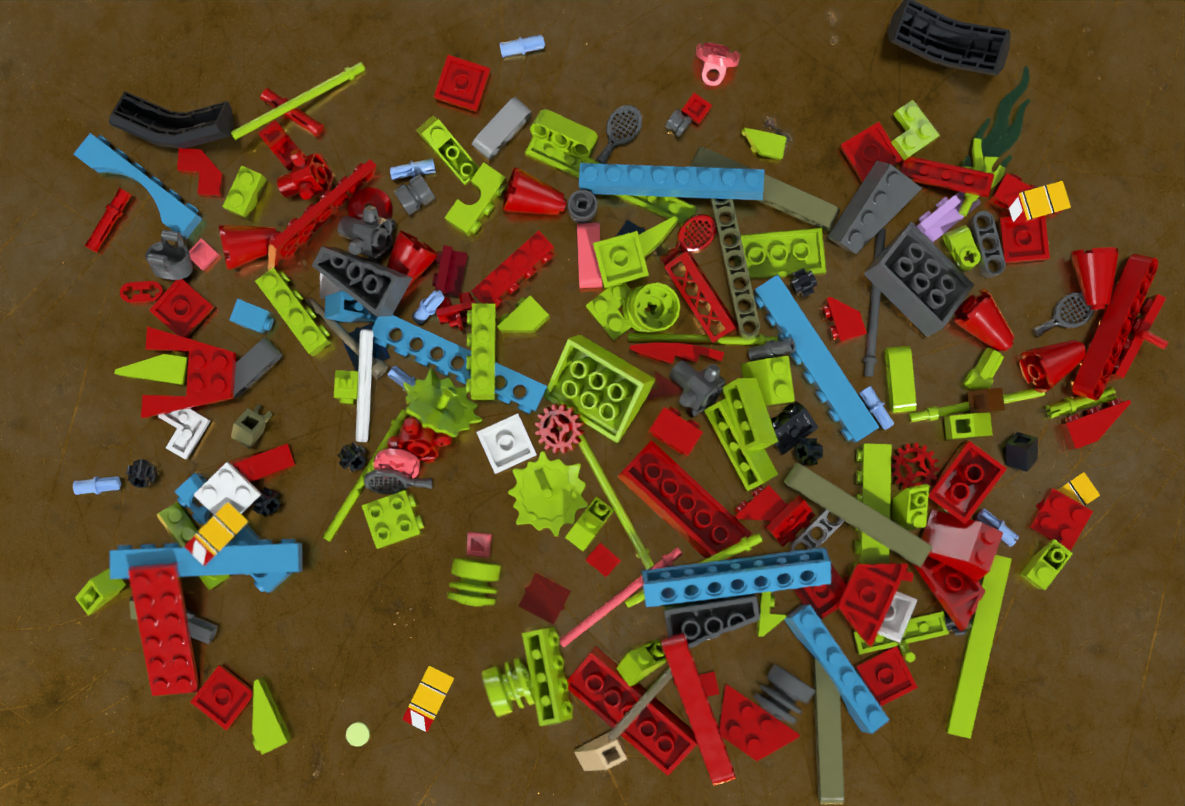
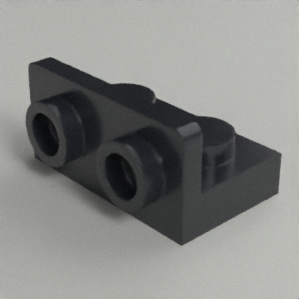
[770,401,819,455]

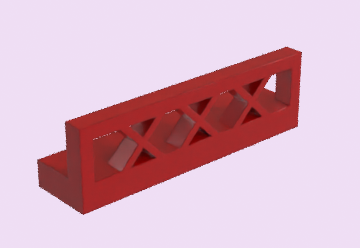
[664,251,738,343]

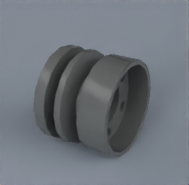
[753,664,815,724]

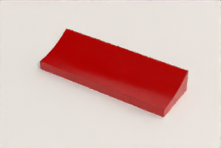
[617,440,752,560]
[567,646,698,776]

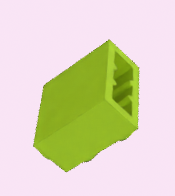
[362,490,424,549]

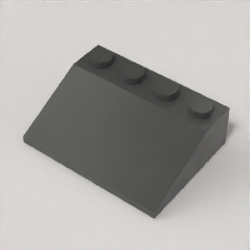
[864,222,974,337]

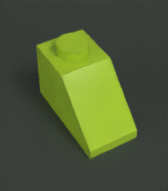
[75,568,126,616]

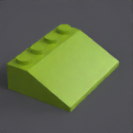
[543,335,655,443]

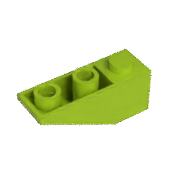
[416,116,479,185]

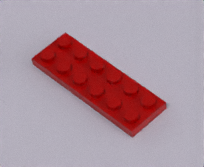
[128,563,200,696]

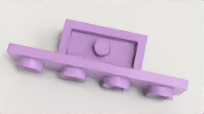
[916,192,981,243]

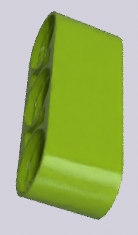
[530,109,598,158]
[885,346,916,413]

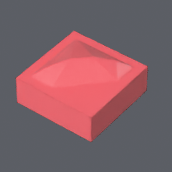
[189,238,219,271]
[466,531,492,558]

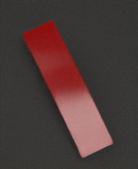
[629,342,725,366]

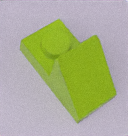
[756,591,788,637]

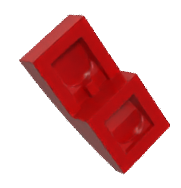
[258,120,300,171]

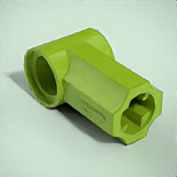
[963,347,1004,391]

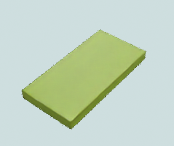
[731,227,826,281]

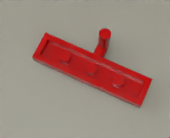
[1110,294,1168,380]

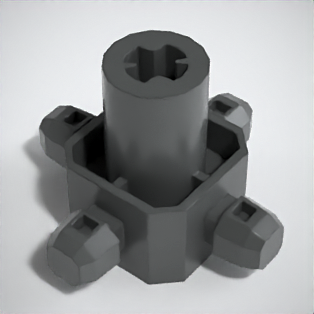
[338,205,396,264]
[669,360,726,417]

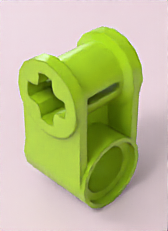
[943,225,981,271]

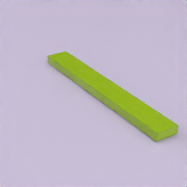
[525,136,698,228]
[946,555,1012,739]

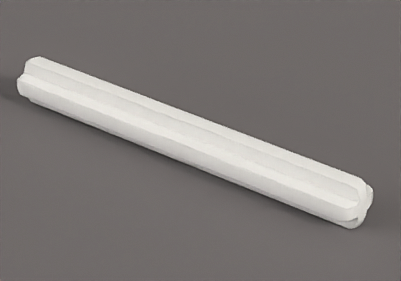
[356,329,373,442]

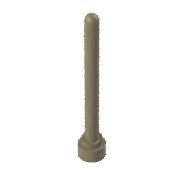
[305,297,389,379]
[608,666,673,740]

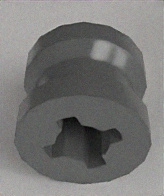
[665,108,692,137]

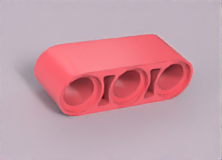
[577,222,602,288]

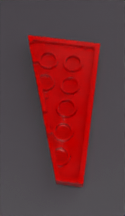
[268,159,377,270]

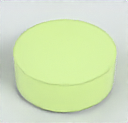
[346,722,370,746]

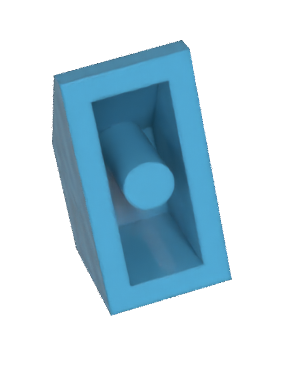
[325,291,378,322]
[229,299,274,335]

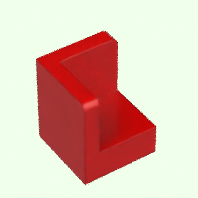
[585,542,621,577]

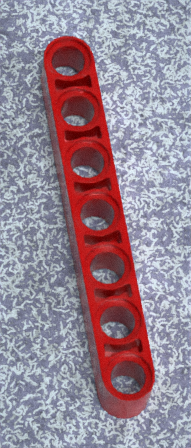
[1072,253,1158,400]
[661,633,736,786]

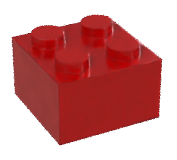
[648,406,703,457]

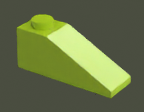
[114,351,189,386]
[252,677,292,755]

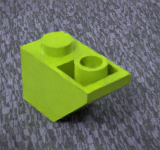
[497,296,550,333]
[944,413,993,440]
[891,484,929,531]
[565,496,614,551]
[1019,539,1073,590]
[616,639,668,686]

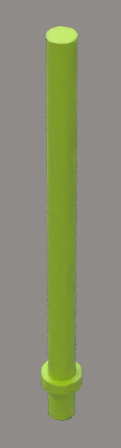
[230,62,365,140]
[628,333,778,345]
[323,409,409,541]
[578,435,654,569]
[625,533,763,608]

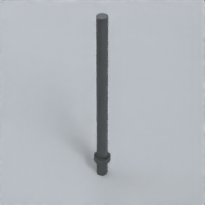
[863,228,886,377]

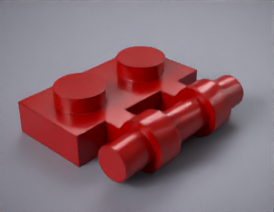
[766,495,815,547]

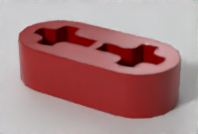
[120,281,166,304]

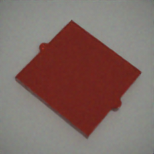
[519,573,571,625]

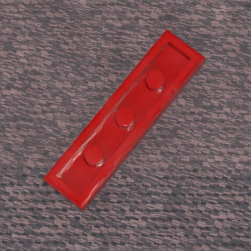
[900,156,995,198]

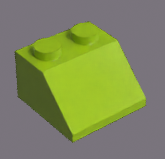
[741,356,795,406]

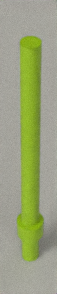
[909,389,1045,422]

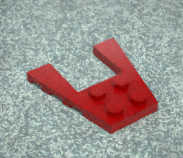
[141,327,236,418]

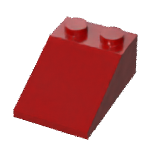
[928,440,1007,524]
[920,510,1003,580]

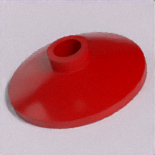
[348,187,393,220]

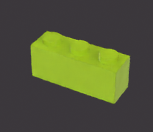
[722,378,778,452]

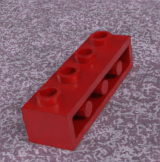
[471,230,555,309]

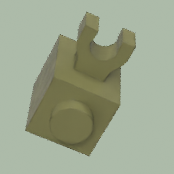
[231,404,272,450]

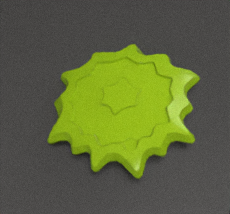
[403,369,482,438]
[508,451,588,536]

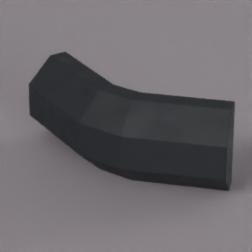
[887,0,1011,76]
[109,91,234,149]

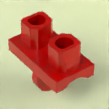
[436,292,477,331]

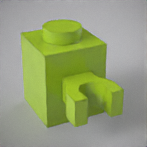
[334,370,358,404]

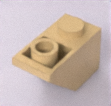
[574,732,627,771]

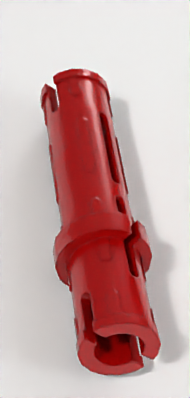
[260,88,324,137]
[84,187,132,253]

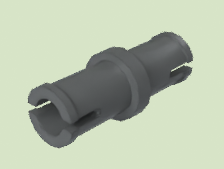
[748,337,796,361]

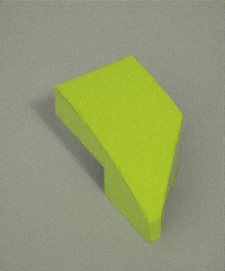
[741,128,787,160]

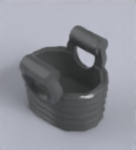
[145,230,193,280]

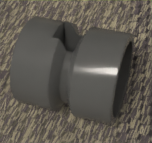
[393,173,436,216]
[568,190,597,223]

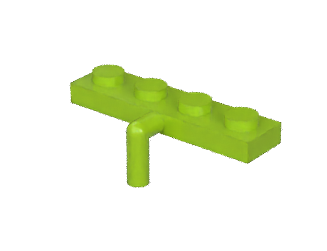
[157,502,230,590]
[853,611,949,662]

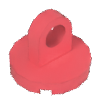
[695,42,740,86]
[374,447,420,481]

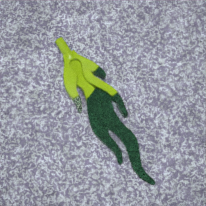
[958,66,1031,216]

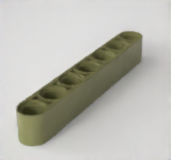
[689,147,840,231]
[711,198,760,340]
[784,463,933,567]
[812,655,844,805]

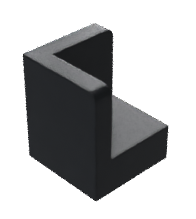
[1006,432,1038,472]

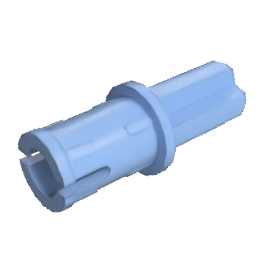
[499,35,545,57]
[390,158,436,180]
[412,290,444,324]
[388,366,415,392]
[859,386,894,430]
[73,476,121,495]
[976,509,1019,547]

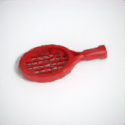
[659,214,717,265]

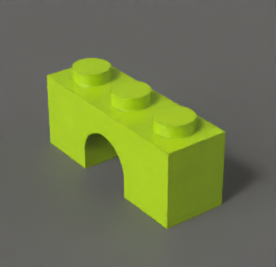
[445,162,508,237]

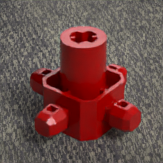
[277,149,334,200]
[387,416,452,463]

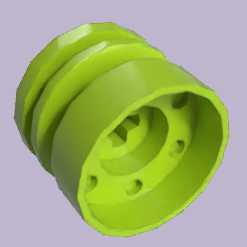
[623,283,680,333]
[447,558,501,606]
[482,657,535,717]

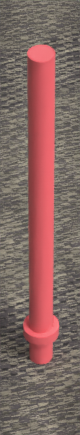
[559,547,683,647]

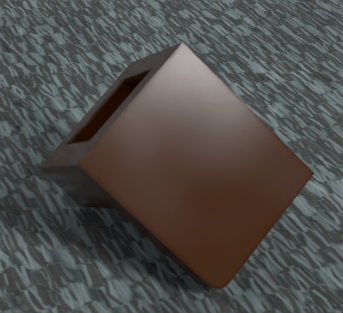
[967,388,1005,414]

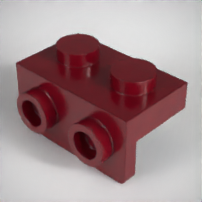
[432,245,468,297]

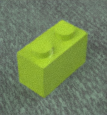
[222,166,268,221]

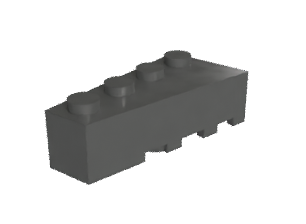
[828,161,922,254]
[312,246,413,316]
[663,593,760,648]

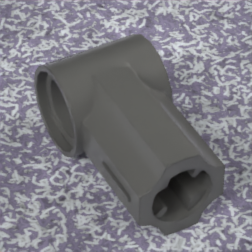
[186,610,218,644]

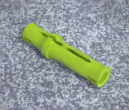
[1046,386,1117,419]

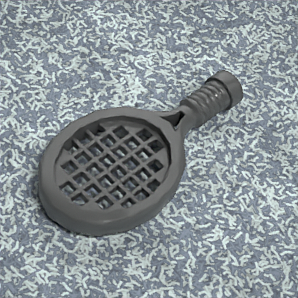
[596,105,642,164]
[1033,292,1095,337]
[364,469,432,495]

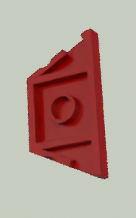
[912,556,986,632]
[837,563,908,647]
[719,683,800,761]

